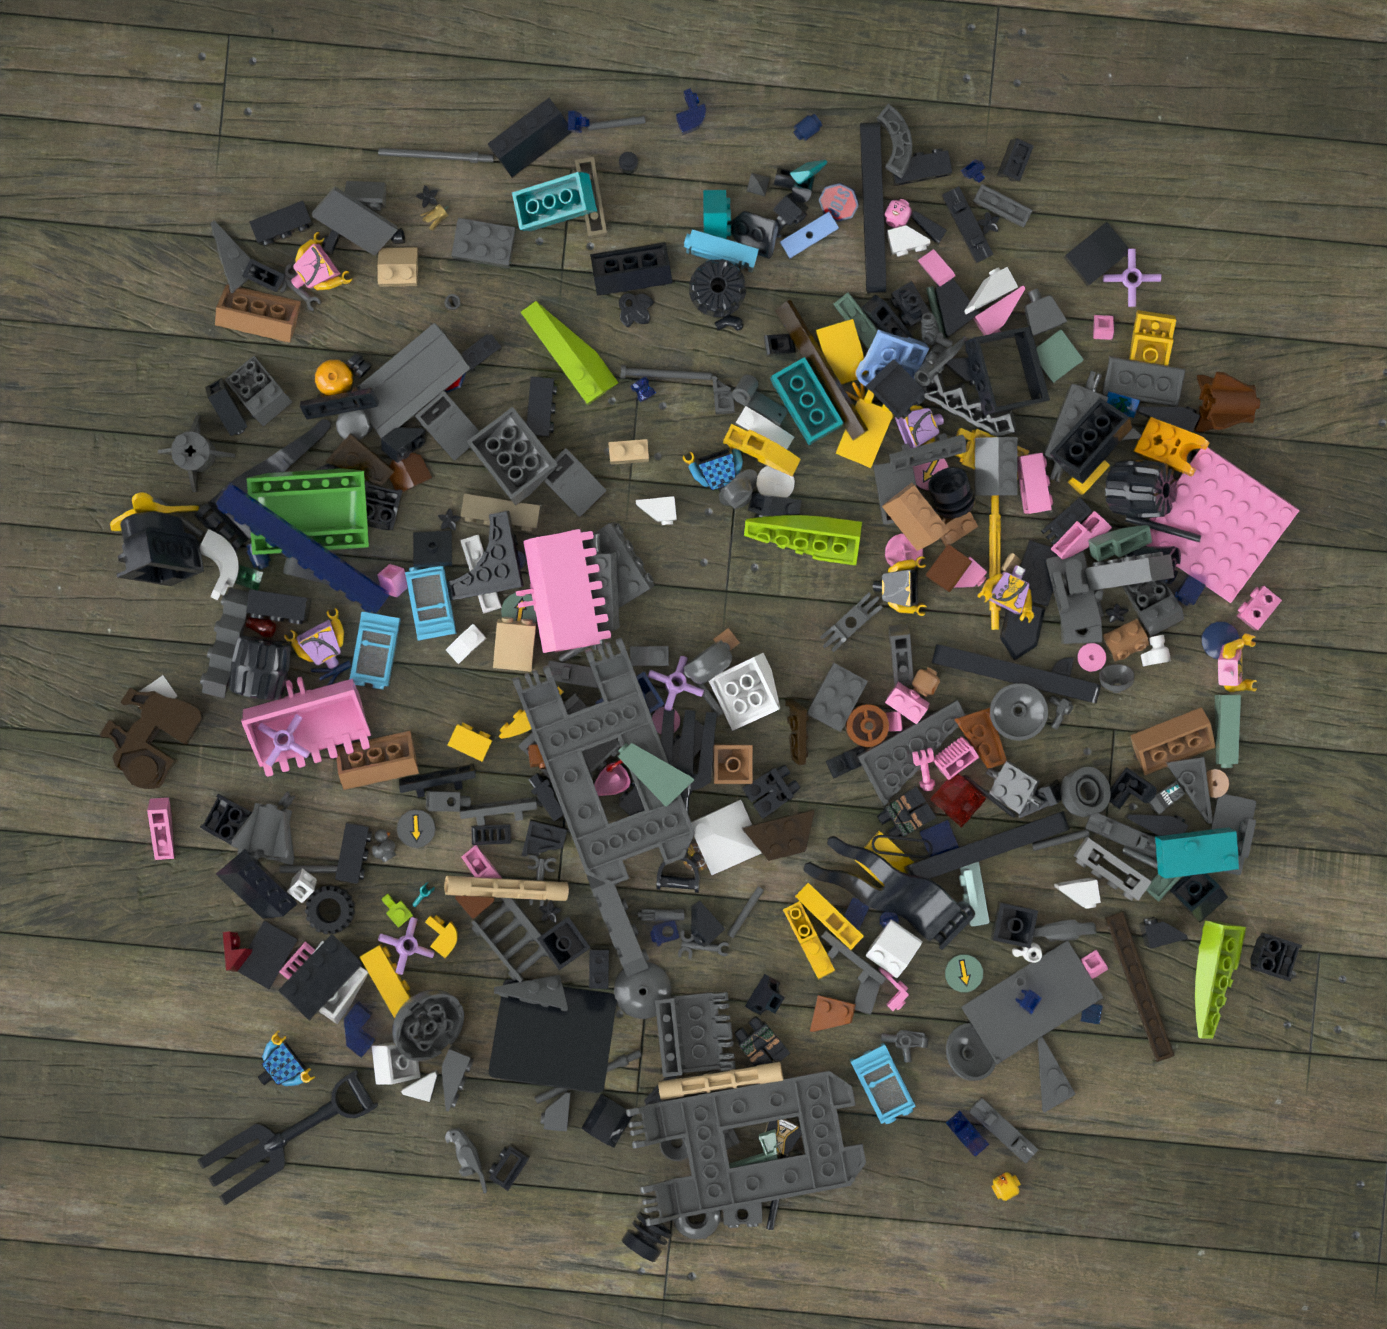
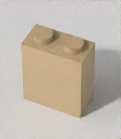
[609,439,649,465]
[493,617,537,672]

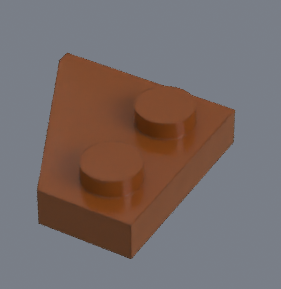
[810,995,856,1032]

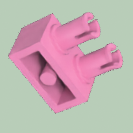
[1237,586,1282,630]

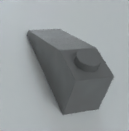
[888,624,913,686]

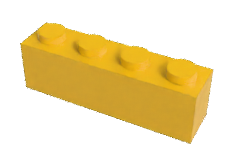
[360,944,411,1018]

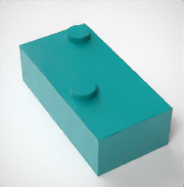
[512,172,597,231]
[770,357,843,445]
[1155,827,1239,879]

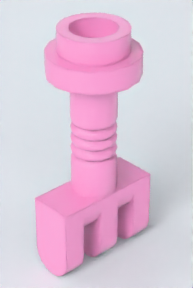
[912,748,935,791]

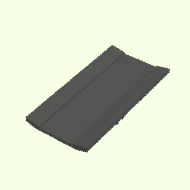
[354,323,471,438]

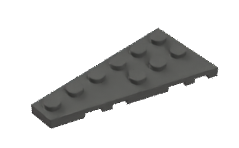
[857,700,965,806]

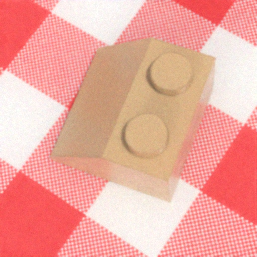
[378,247,418,287]

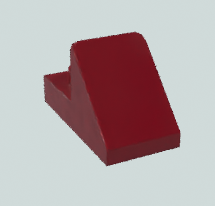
[223,931,253,972]

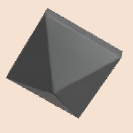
[746,173,770,196]

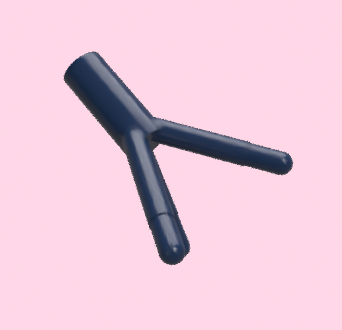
[311,660,352,686]

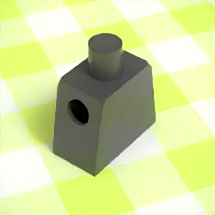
[1024,288,1067,336]
[426,790,471,812]

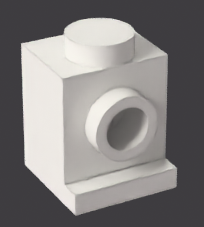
[287,868,317,903]

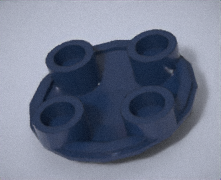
[1201,622,1240,659]

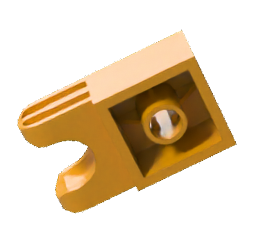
[1134,417,1210,477]

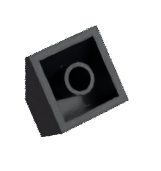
[1170,873,1228,922]
[990,901,1038,948]
[1139,916,1188,949]
[537,917,590,970]

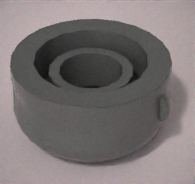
[683,640,732,684]
[1060,767,1111,817]
[673,1210,721,1240]

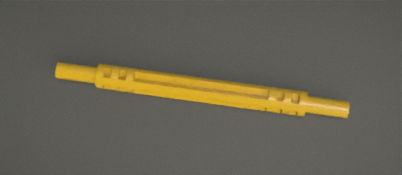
[989,495,1001,630]

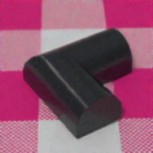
[774,168,815,203]
[1109,767,1157,810]

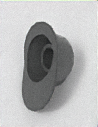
[719,469,757,509]

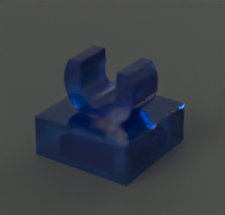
[568,111,590,133]
[960,159,985,183]
[1015,989,1041,1015]

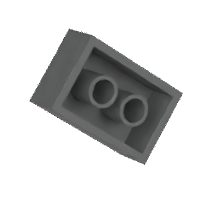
[451,218,516,268]
[807,663,868,732]

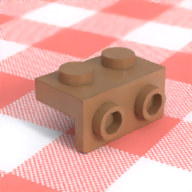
[939,512,978,547]
[1103,619,1149,661]

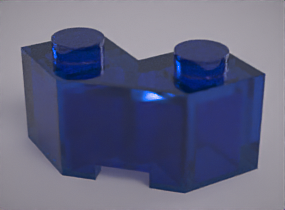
[344,1002,376,1058]

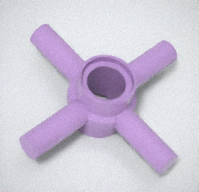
[1103,249,1161,307]
[648,656,704,711]
[258,714,310,767]
[378,917,435,975]

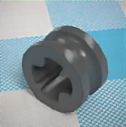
[278,791,296,809]

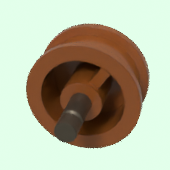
[846,704,889,747]

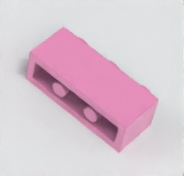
[1017,453,1053,514]

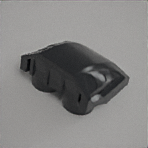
[365,481,403,530]
[200,794,252,845]
[1250,932,1302,982]
[582,1093,633,1148]

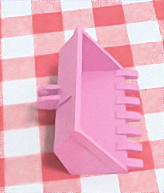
[516,529,611,653]
[241,677,371,777]

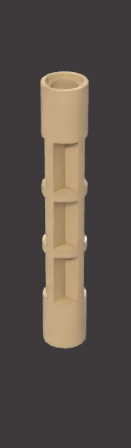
[444,876,569,901]
[658,1062,783,1100]

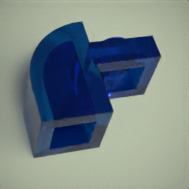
[676,88,706,136]

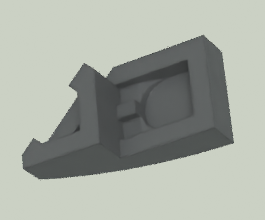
[712,376,735,415]

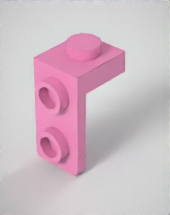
[878,967,909,1011]

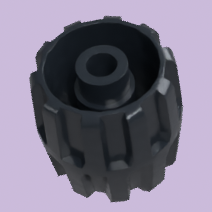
[689,259,746,318]
[1105,460,1177,518]
[229,636,291,700]

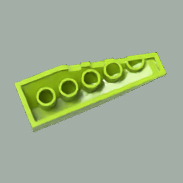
[521,301,618,405]
[744,515,862,565]
[1195,920,1246,1039]

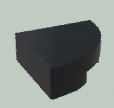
[1051,657,1074,677]

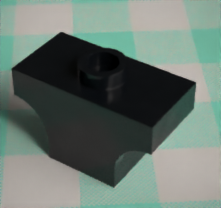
[745,974,785,1015]

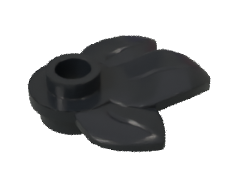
[619,293,654,328]

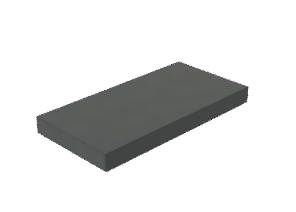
[312,186,397,256]
[1102,356,1186,407]

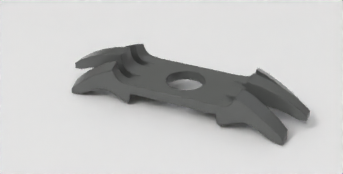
[820,592,883,653]

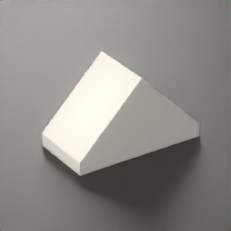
[401,1070,438,1102]

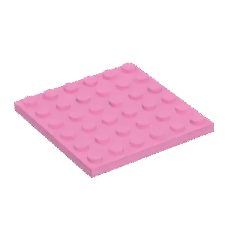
[1146,447,1299,603]

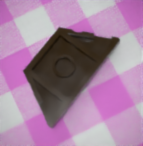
[742,810,814,861]

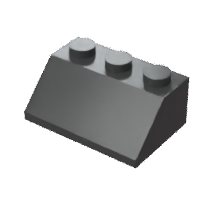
[975,437,1017,496]

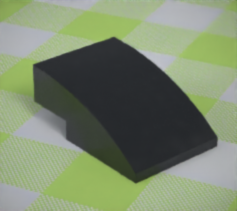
[1063,222,1129,287]

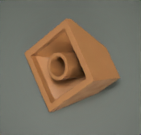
[713,744,753,784]

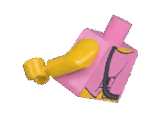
[291,232,352,290]
[1218,633,1257,692]

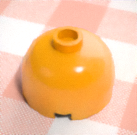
[315,359,353,396]

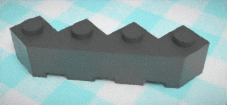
[921,372,1016,437]
[200,588,249,698]
[587,875,649,977]

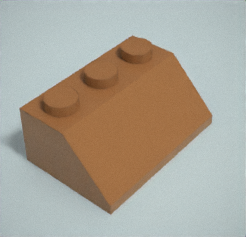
[882,482,950,551]

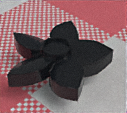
[416,185,438,208]
[978,211,1000,234]
[438,508,461,530]
[1105,603,1129,623]
[539,900,562,923]

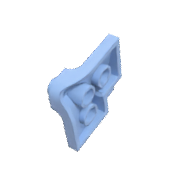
[856,330,929,386]

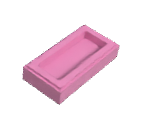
[918,249,955,287]

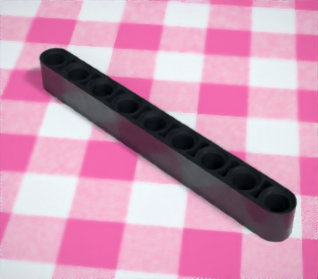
[860,122,886,293]
[931,644,1101,704]
[904,811,1070,879]

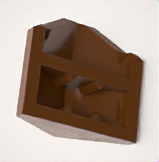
[389,453,432,493]

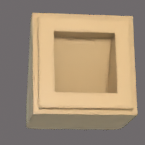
[1001,553,1022,574]

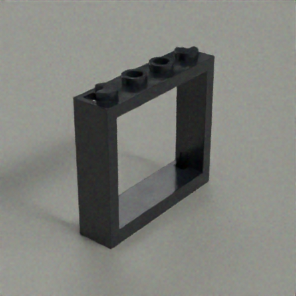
[965,326,1050,416]

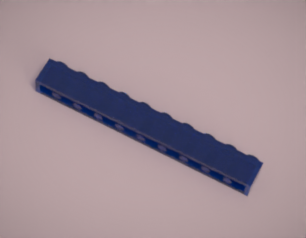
[216,481,389,614]

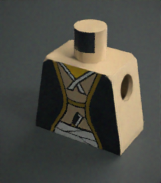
[765,1119,802,1156]

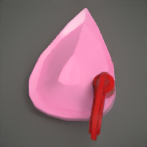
[594,759,630,796]

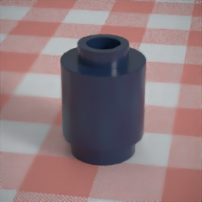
[793,114,822,141]
[247,544,272,570]

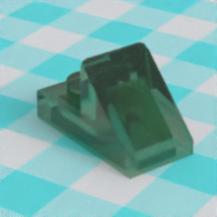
[235,564,263,591]

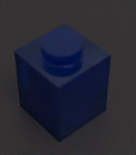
[1175,575,1206,606]

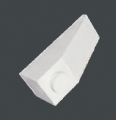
[965,267,1018,314]
[735,406,794,449]

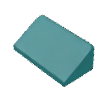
[790,160,827,184]

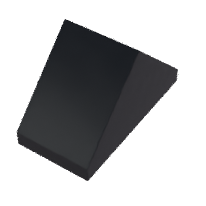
[242,259,286,293]
[763,334,796,358]

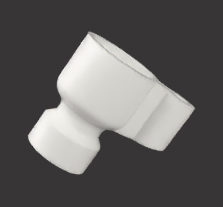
[1141,635,1171,667]
[1012,942,1042,963]

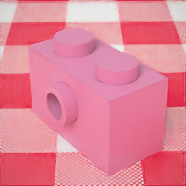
[885,682,930,724]

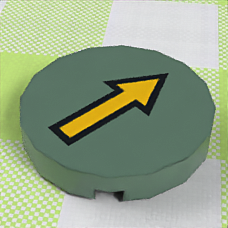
[501,593,537,623]
[945,954,983,992]

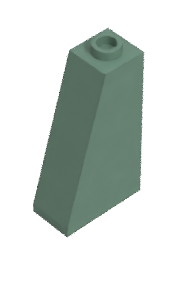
[1215,695,1241,768]
[618,743,694,807]

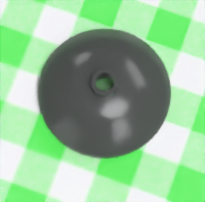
[990,683,1048,740]
[614,961,671,1019]
[946,1023,996,1081]

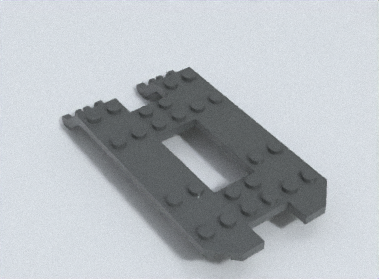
[512,638,695,885]
[626,1071,866,1226]

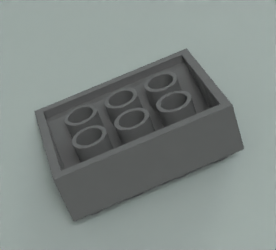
[467,407,558,506]

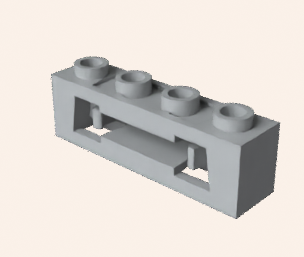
[1073,837,1151,901]

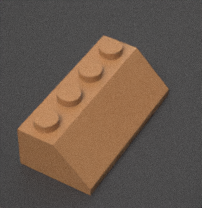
[215,284,301,342]
[1131,707,1216,775]
[336,731,419,790]

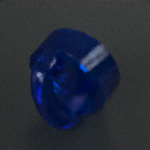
[879,912,899,928]

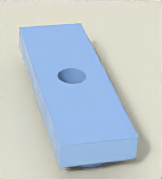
[780,212,839,259]

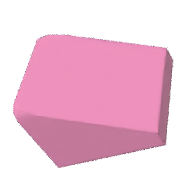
[1093,315,1114,340]
[885,711,902,732]
[1080,950,1108,979]

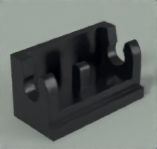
[997,138,1034,182]

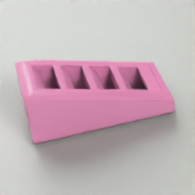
[279,941,315,979]

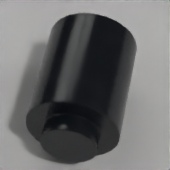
[619,152,638,174]

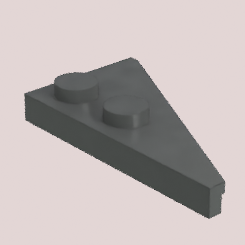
[211,220,250,294]
[1166,756,1213,823]
[494,975,568,1011]
[1038,1036,1076,1113]

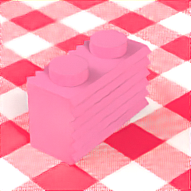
[934,736,979,780]

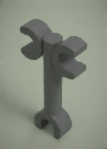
[279,264,321,312]
[528,855,556,906]
[678,930,729,959]

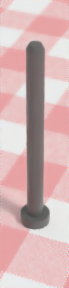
[621,365,713,380]

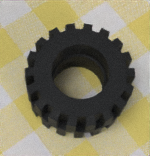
[305,885,355,935]

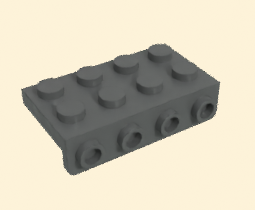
[582,521,654,608]

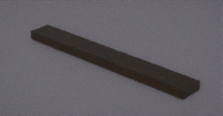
[775,300,868,440]
[1104,911,1175,1062]

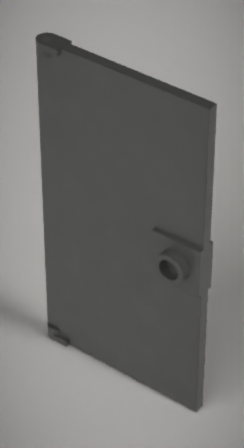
[961,940,1103,1065]

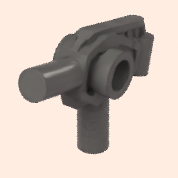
[881,1030,929,1063]

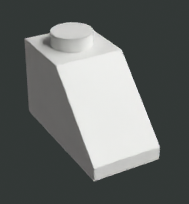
[636,496,677,525]
[446,624,487,664]

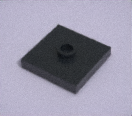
[413,530,452,568]

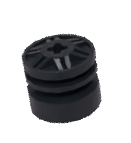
[928,467,976,519]
[621,1212,673,1262]

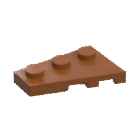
[954,708,1007,769]

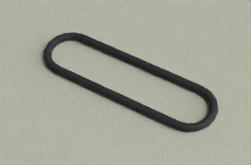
[963,775,1016,818]
[872,835,933,859]

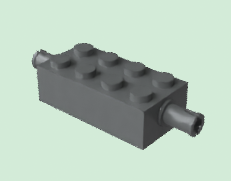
[1043,371,1108,483]
[585,533,620,649]

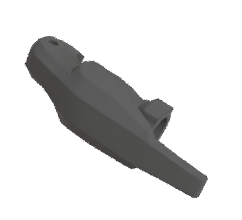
[1033,920,1097,942]
[445,1127,487,1193]

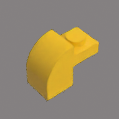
[425,915,458,958]

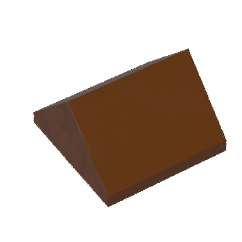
[926,544,973,592]
[455,895,496,919]

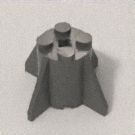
[158,415,236,492]
[231,803,294,865]

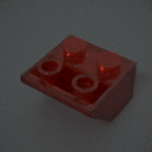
[930,774,986,827]

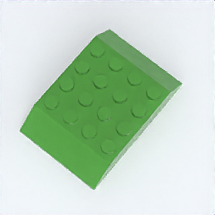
[247,468,369,555]

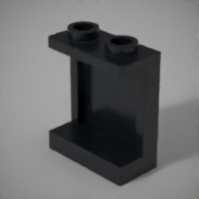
[866,359,927,419]

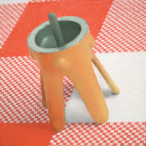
[420,204,449,231]

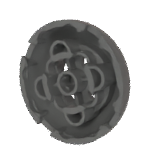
[392,989,464,1061]

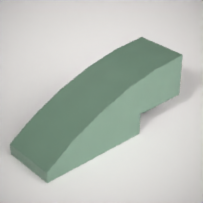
[1088,525,1152,562]

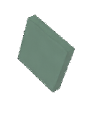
[1036,330,1084,383]

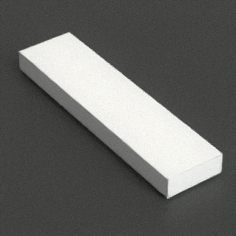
[460,534,502,613]

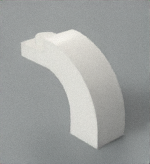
[200,529,239,600]

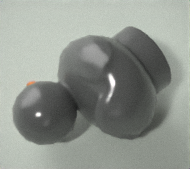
[372,829,396,863]

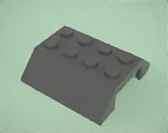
[655,992,736,1077]

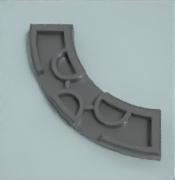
[877,104,912,178]

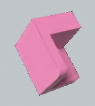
[377,564,408,597]

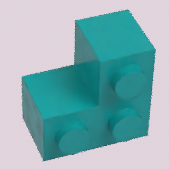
[703,190,731,240]

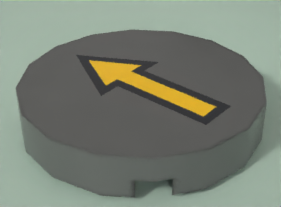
[397,809,436,848]

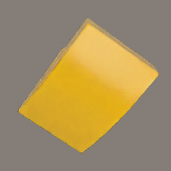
[1129,310,1176,365]
[816,319,868,384]
[855,831,914,886]

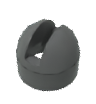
[444,294,460,310]

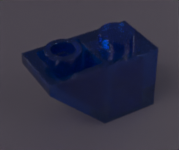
[946,1111,989,1157]

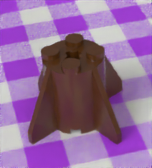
[1195,372,1260,432]

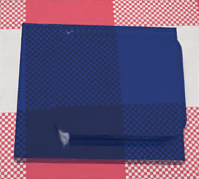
[919,820,959,857]

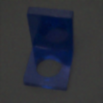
[650,920,679,946]

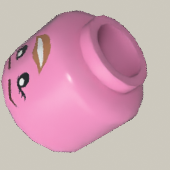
[884,199,912,228]

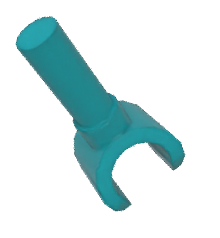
[412,882,435,907]

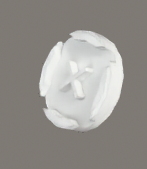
[756,466,795,498]

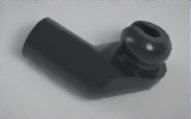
[714,315,744,331]

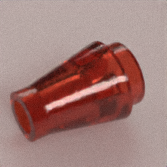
[246,617,276,638]

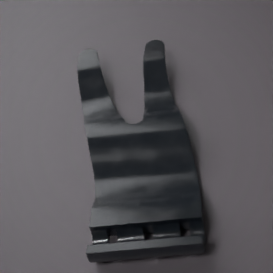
[194,419,341,552]
[803,836,975,950]

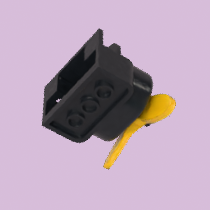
[110,492,204,586]

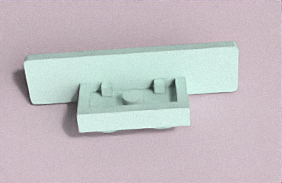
[959,862,989,927]

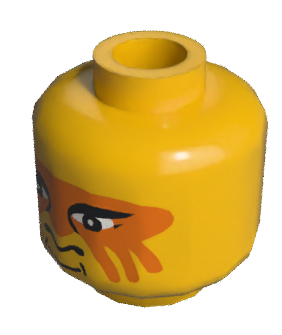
[991,1172,1021,1201]

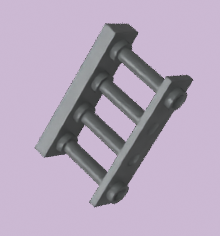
[471,898,550,982]

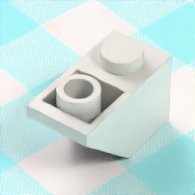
[886,226,930,257]

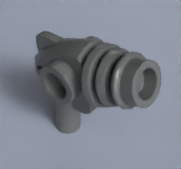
[921,312,953,348]

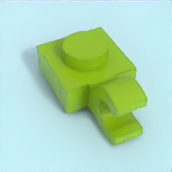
[381,894,413,928]

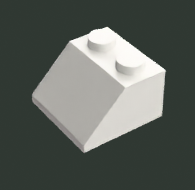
[1054,877,1101,908]
[866,919,923,978]
[372,1042,420,1084]

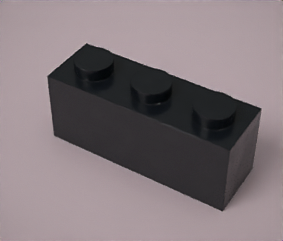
[892,148,952,187]
[249,201,313,247]
[527,377,558,438]
[335,822,373,884]

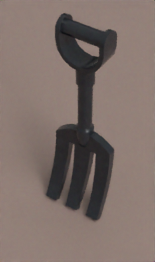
[656,709,717,893]
[197,1069,379,1205]

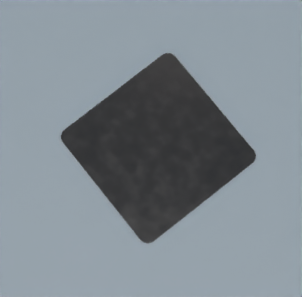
[488,979,617,1093]

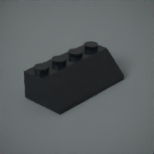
[488,98,573,178]
[590,242,673,296]
[1050,398,1132,484]
[216,849,298,919]
[278,934,363,1021]

